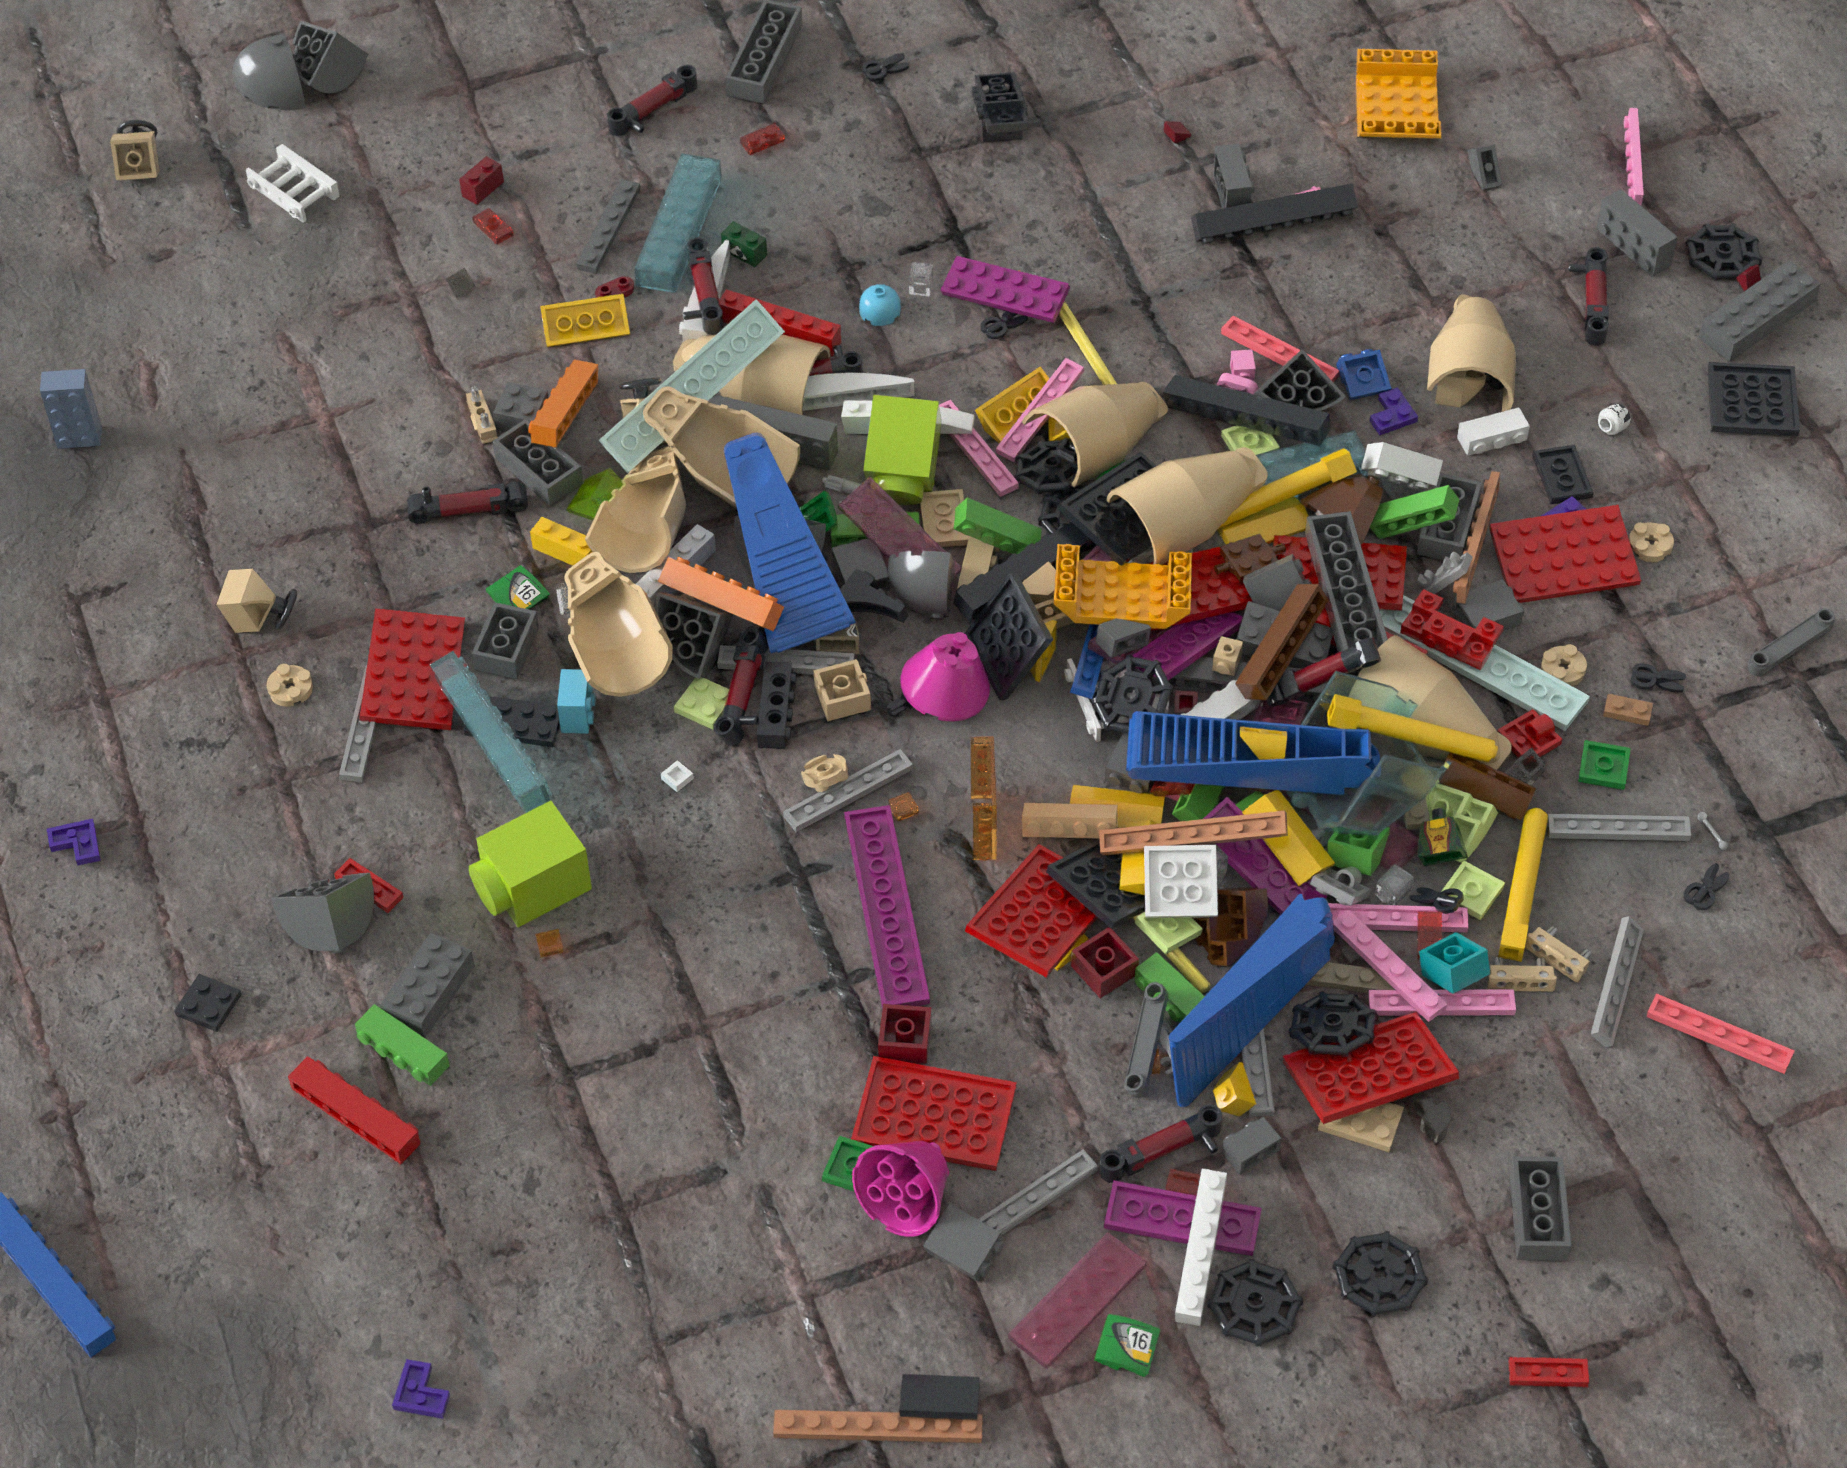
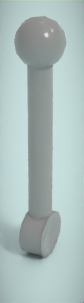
[1697,812,1728,850]

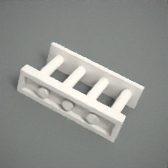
[246,144,340,223]
[1064,654,1136,742]

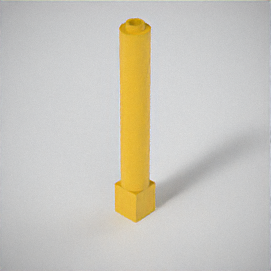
[1217,448,1357,530]
[1327,694,1498,762]
[1498,808,1548,962]

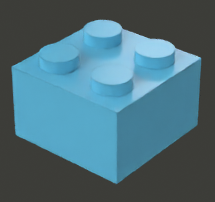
[557,669,596,734]

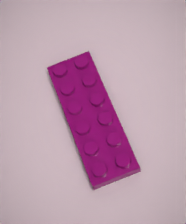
[940,256,1070,323]
[1133,612,1242,680]
[1203,797,1328,915]
[1104,1180,1262,1256]

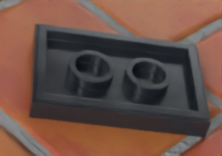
[1532,444,1594,505]
[899,1374,980,1420]

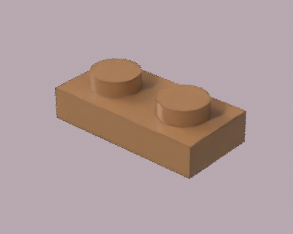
[1603,694,1653,726]

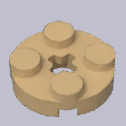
[1629,523,1674,562]
[1541,644,1587,686]
[267,664,313,707]
[801,754,849,792]

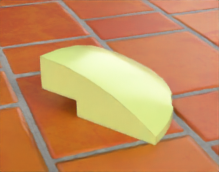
[1425,781,1498,863]

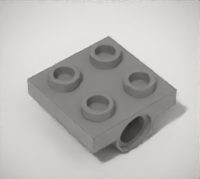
[1310,866,1371,906]

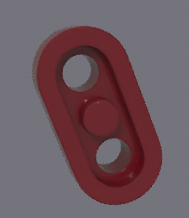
[595,276,635,298]

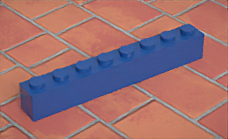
[0,1192,116,1358]

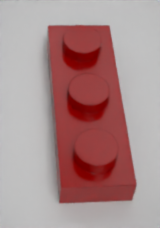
[334,858,404,913]
[1508,1357,1589,1387]

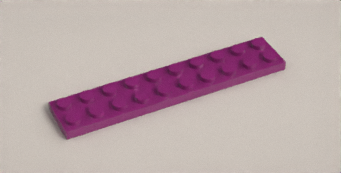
[844,805,930,1009]

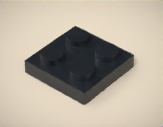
[174,974,242,1032]

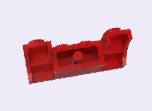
[1400,589,1504,670]

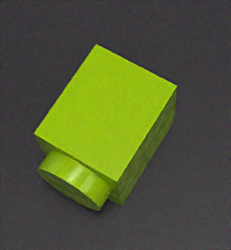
[863,395,942,505]
[469,801,592,927]

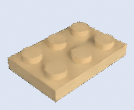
[920,489,969,549]
[1318,1103,1404,1152]

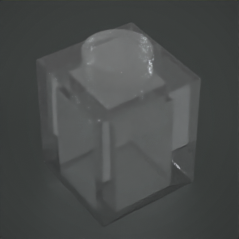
[909,262,933,296]
[1375,864,1414,905]

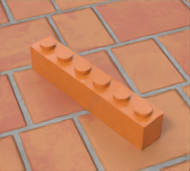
[528,360,598,447]
[657,557,784,632]

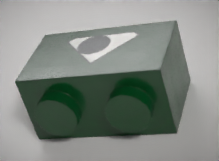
[721,221,767,267]

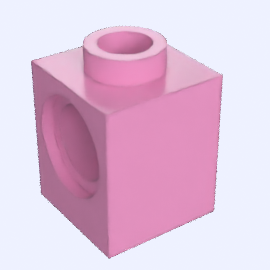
[1230,350,1256,381]

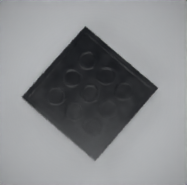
[1707,362,1800,436]
[964,572,1053,700]
[1046,839,1145,929]

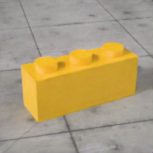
[530,517,593,565]

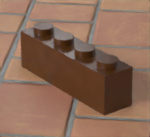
[1436,753,1537,820]

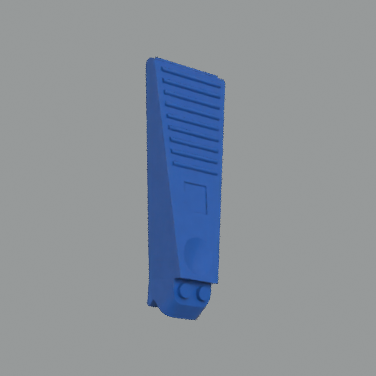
[724,432,856,654]
[1126,711,1380,795]
[1169,894,1335,1107]

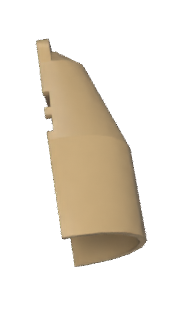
[1427,295,1516,412]
[673,335,831,415]
[1022,382,1168,487]
[643,386,800,509]
[585,446,686,573]
[1107,447,1267,565]
[564,552,673,697]
[1347,635,1511,770]

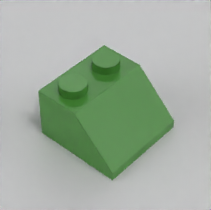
[1327,816,1390,876]

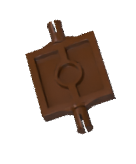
[1214,534,1286,582]

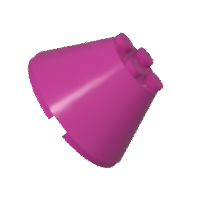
[900,632,990,721]
[852,1141,949,1237]

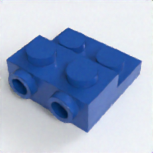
[1336,349,1392,400]

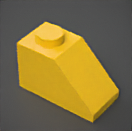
[1240,727,1287,760]
[1213,1062,1256,1117]

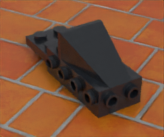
[972,72,1029,142]

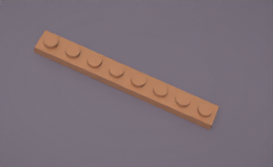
[1453,471,1500,604]
[1099,811,1288,855]
[773,1410,982,1443]

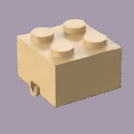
[813,659,871,721]

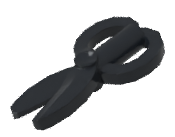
[862,53,909,81]
[980,311,1028,340]
[1631,663,1686,693]
[1683,863,1730,911]
[1409,887,1464,914]

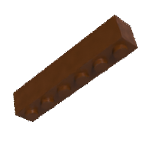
[1235,584,1329,700]

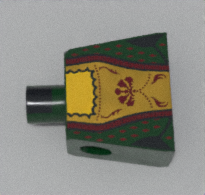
[1418,808,1468,866]

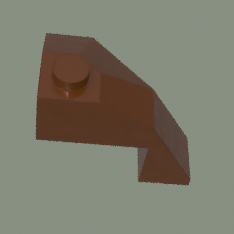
[1297,474,1383,544]
[1192,887,1268,966]

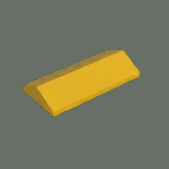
[540,294,630,347]
[975,366,1049,444]
[1217,497,1309,544]
[1070,785,1165,828]
[1242,790,1335,886]
[1119,820,1157,895]

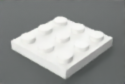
[1144,845,1218,918]

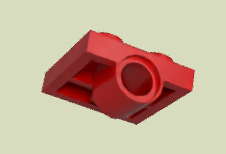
[1497,709,1563,766]

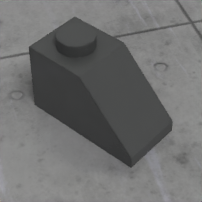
[1468,145,1502,189]
[1096,618,1151,658]

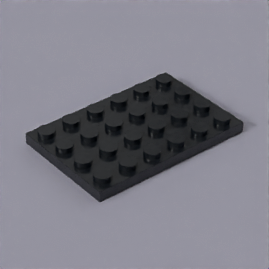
[1058,452,1156,566]

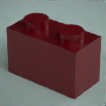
[459,156,504,205]

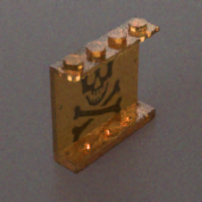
[970,736,997,861]

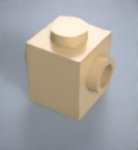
[1212,636,1243,676]

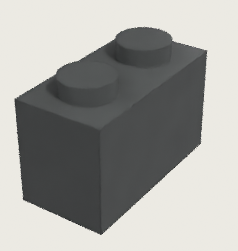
[1222,1117,1281,1175]

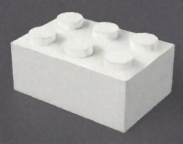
[1361,442,1443,490]

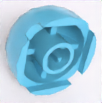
[859,284,901,326]

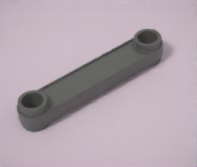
[1748,608,1835,676]
[1124,982,1169,1098]

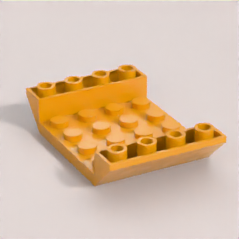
[1356,49,1441,139]
[1054,544,1192,629]

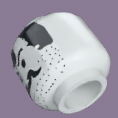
[1598,404,1631,435]

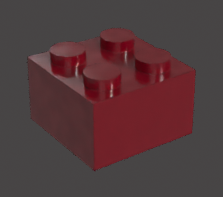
[1071,927,1139,999]
[878,1004,932,1064]

